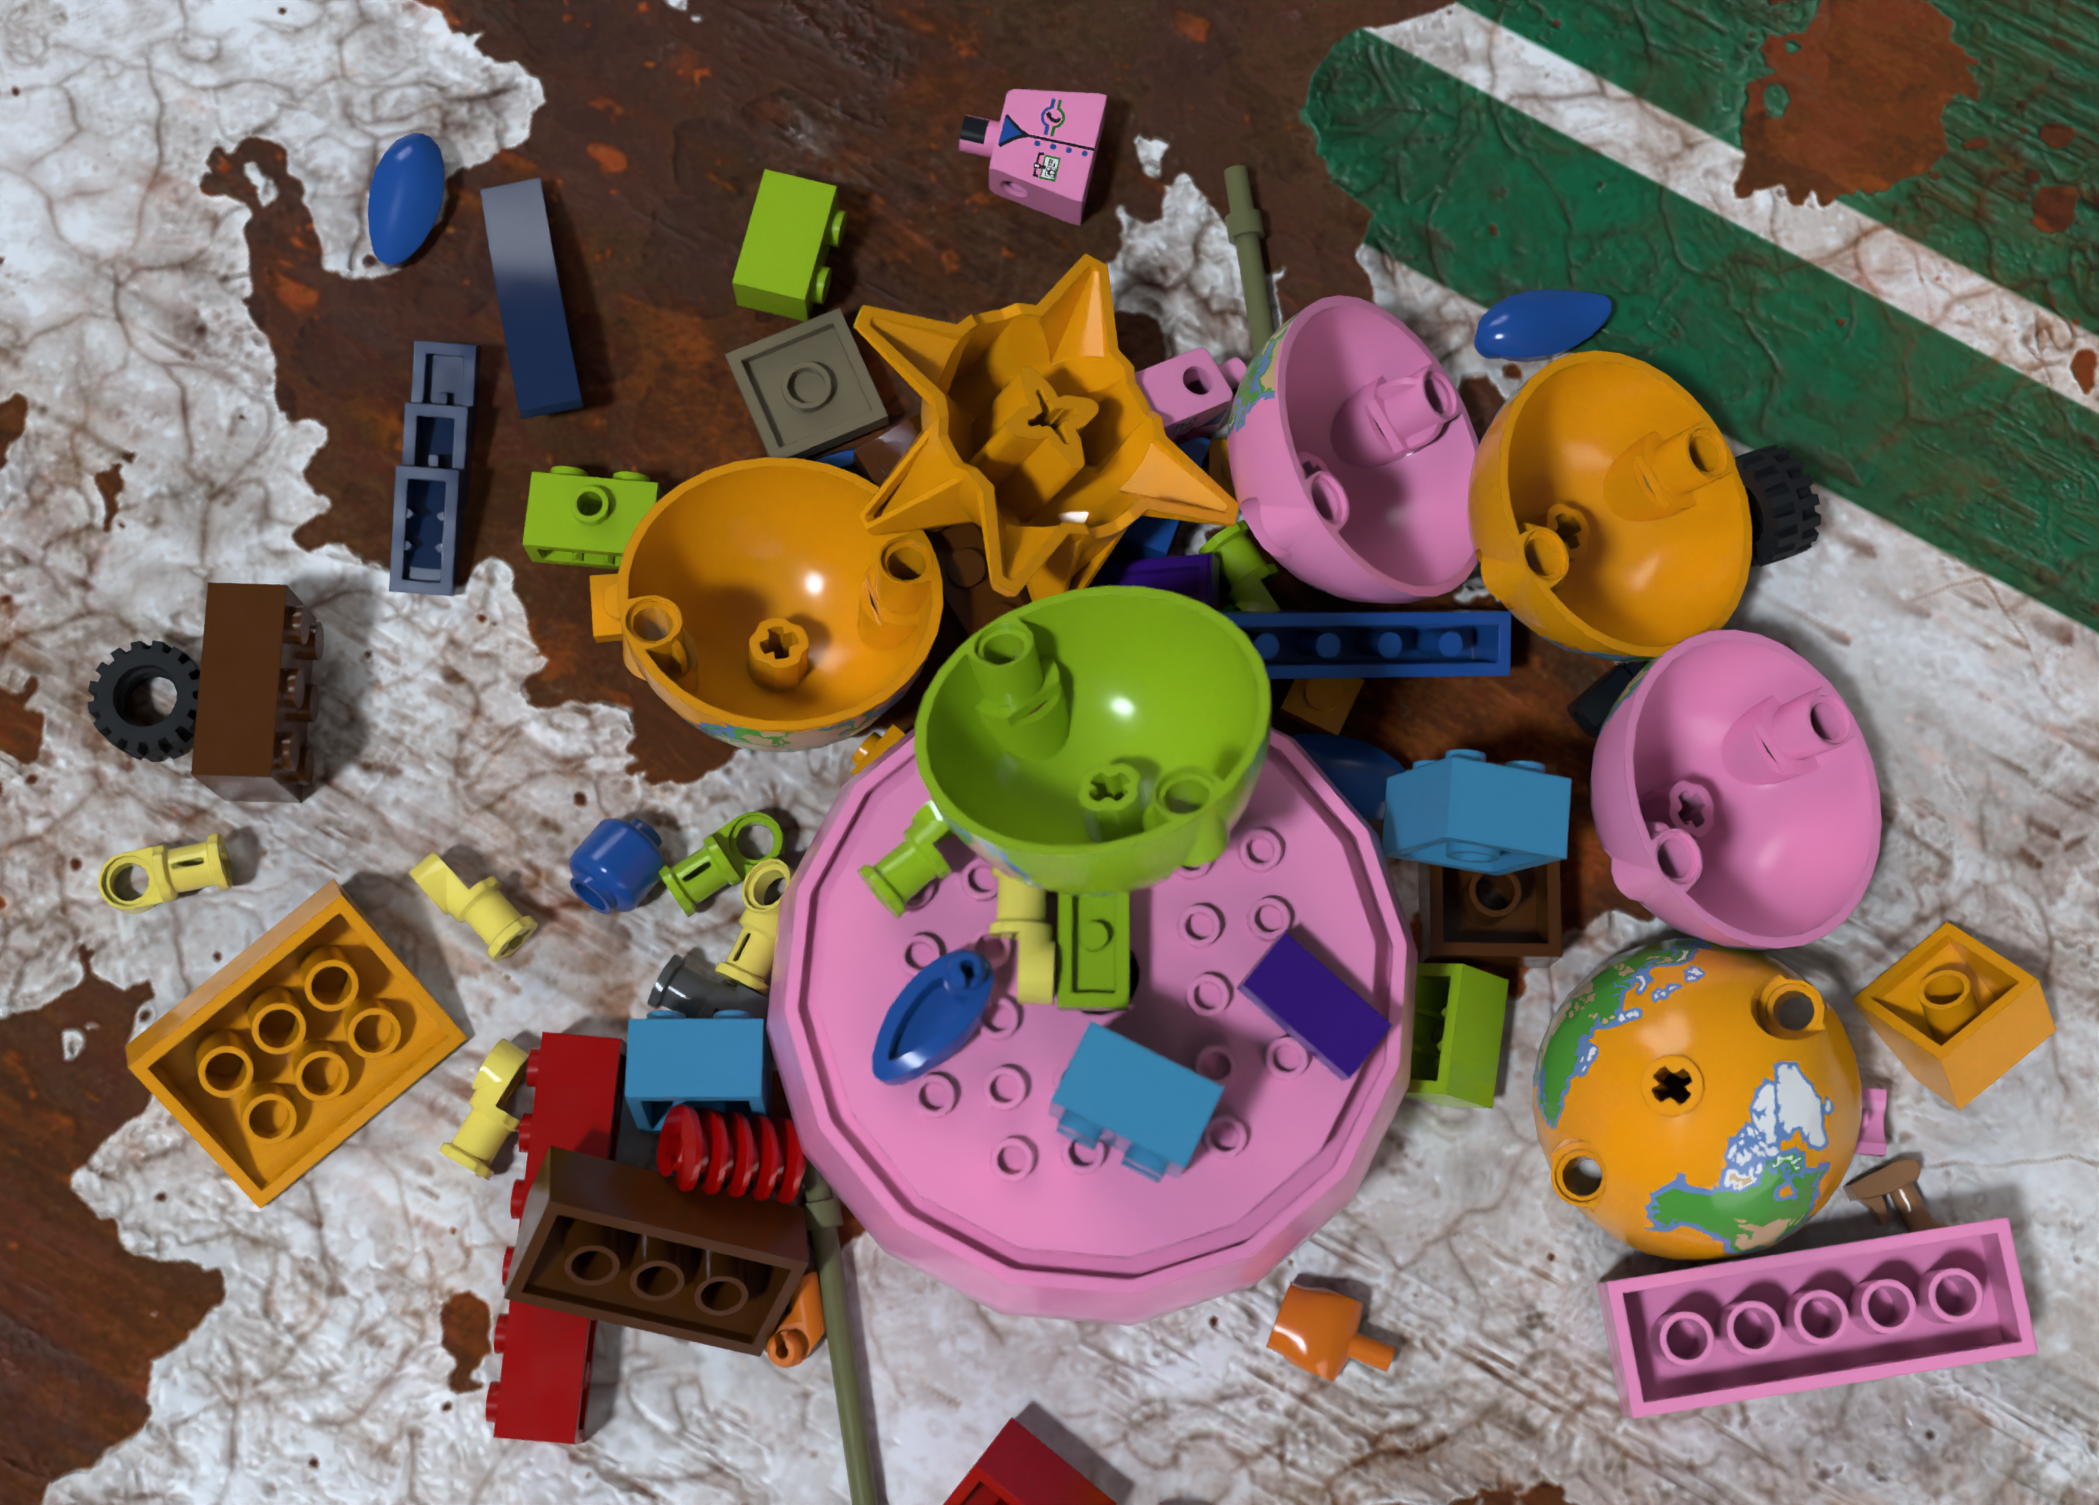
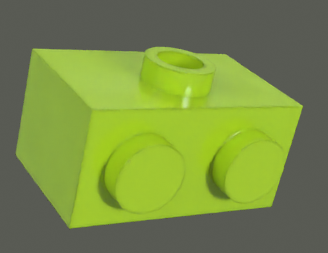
[732,169,847,322]
[522,466,663,570]
[1405,963,1509,1109]

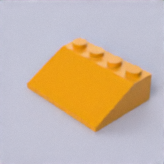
[125,878,467,1209]

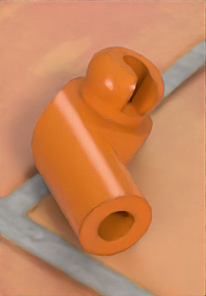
[766,1268,826,1368]

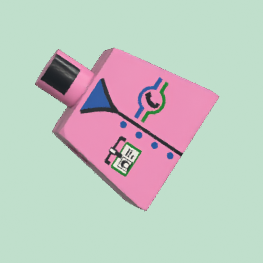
[959,89,1107,226]
[1135,347,1247,446]

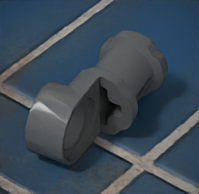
[647,954,769,1035]

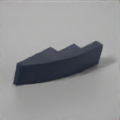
[480,178,584,419]
[389,340,482,596]

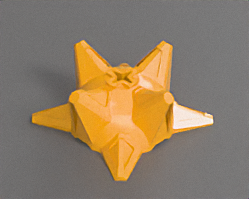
[853,253,1239,602]

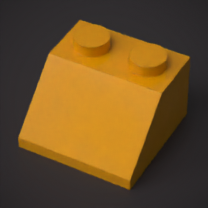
[1852,921,2056,1110]

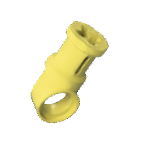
[98,833,233,914]
[408,851,538,962]
[714,858,795,996]
[988,865,1056,1005]
[438,1038,529,1181]

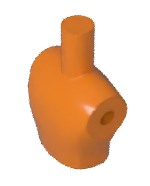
[1266,1282,1396,1382]

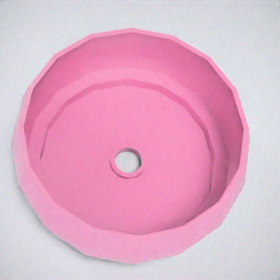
[766,703,1418,1326]

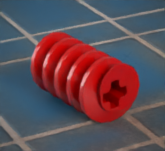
[657,1104,807,1204]

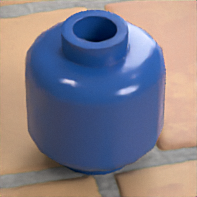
[569,818,666,914]

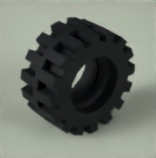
[1734,445,1821,567]
[87,640,200,762]

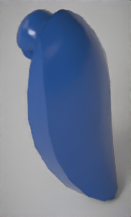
[368,133,444,268]
[1474,290,1611,362]
[1290,733,1406,821]
[872,949,994,1086]

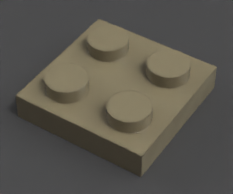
[725,308,889,459]

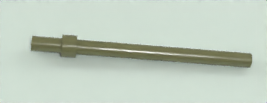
[1223,165,1275,358]
[801,1158,879,1505]

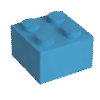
[1382,749,1571,876]
[625,1010,773,1134]
[1048,1021,1225,1183]

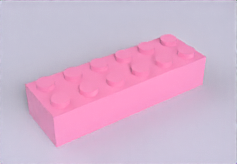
[1596,1217,2038,1419]

